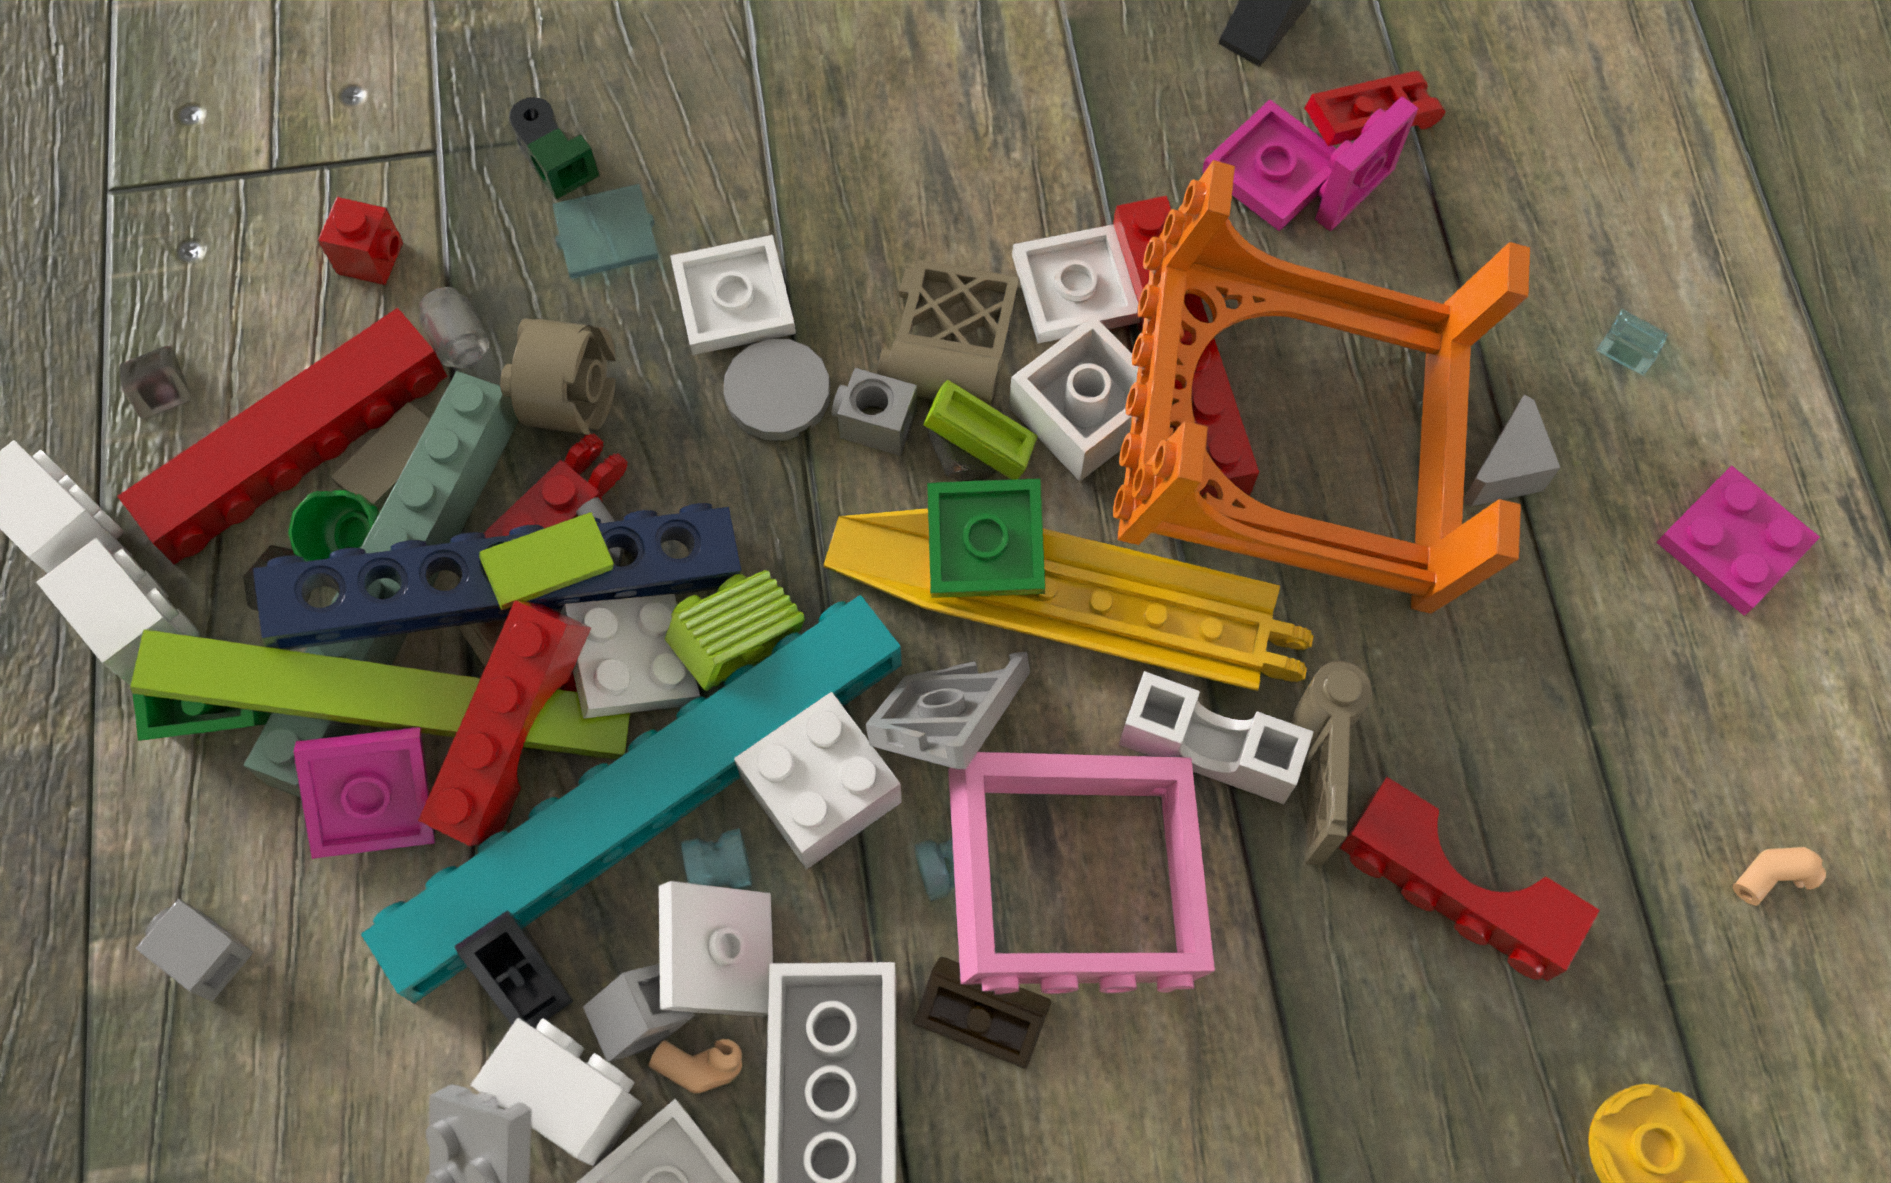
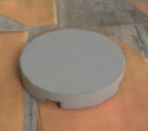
[724,339,830,440]

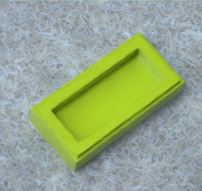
[923,379,1038,480]
[479,512,614,610]

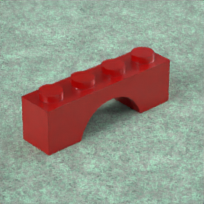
[418,600,592,846]
[1339,777,1600,982]

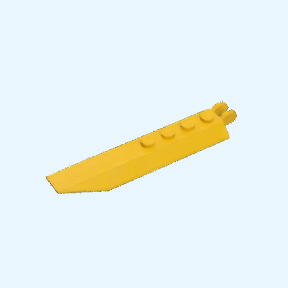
[823,508,1314,691]

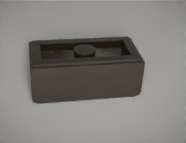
[913,957,1052,1069]

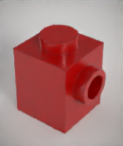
[318,197,403,285]

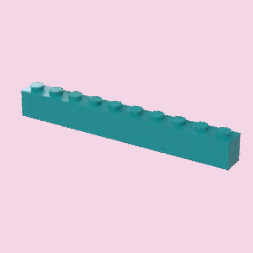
[361,594,902,1004]

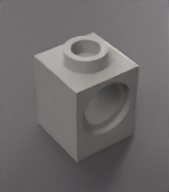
[832,368,917,456]
[135,899,254,1001]
[583,963,695,1062]

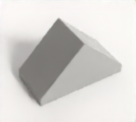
[1463,395,1561,506]

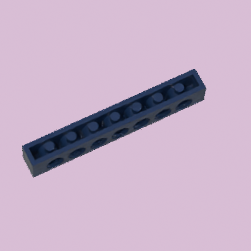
[253,503,741,650]

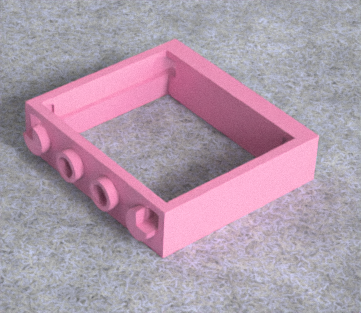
[948,752,1215,994]

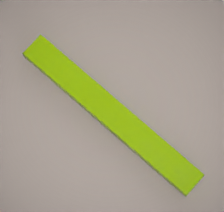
[130,629,630,760]

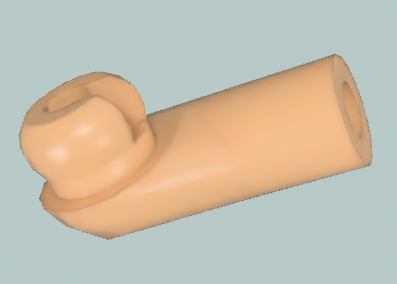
[1733,847,1826,906]
[648,1039,742,1094]

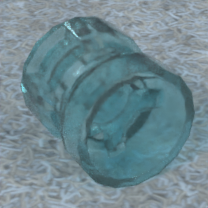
[681,828,753,889]
[914,836,955,902]

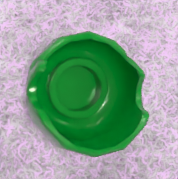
[288,490,379,561]

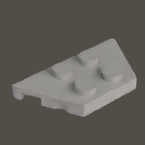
[866,652,1030,769]
[426,1084,532,1183]

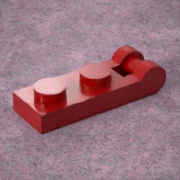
[1304,71,1446,147]

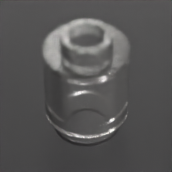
[419,287,490,368]

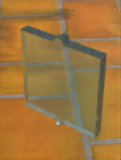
[552,184,659,279]

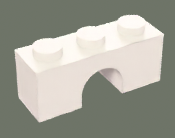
[1119,671,1314,804]

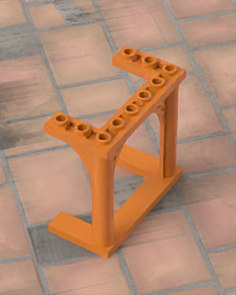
[1113,160,1530,614]

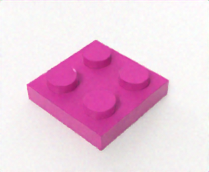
[1315,96,1418,232]
[1202,99,1337,231]
[1656,465,1820,616]
[293,727,436,859]

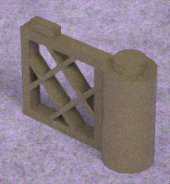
[877,259,1019,407]
[1290,661,1372,865]

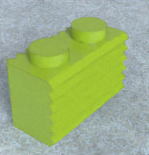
[664,570,805,691]

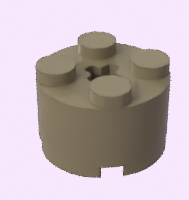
[500,318,616,435]

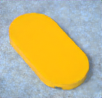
[1589,1084,1750,1183]

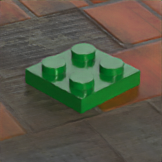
[927,478,1045,598]

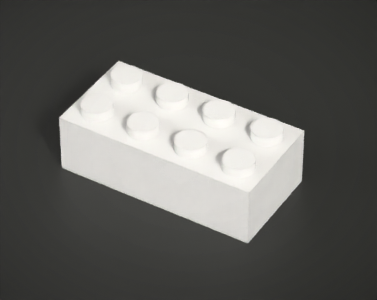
[764,962,897,1183]

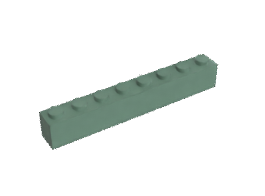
[243,371,519,798]

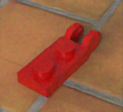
[483,433,628,538]

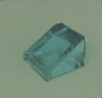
[1596,308,1669,376]

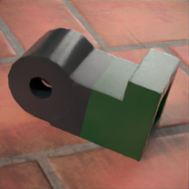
[509,97,600,200]

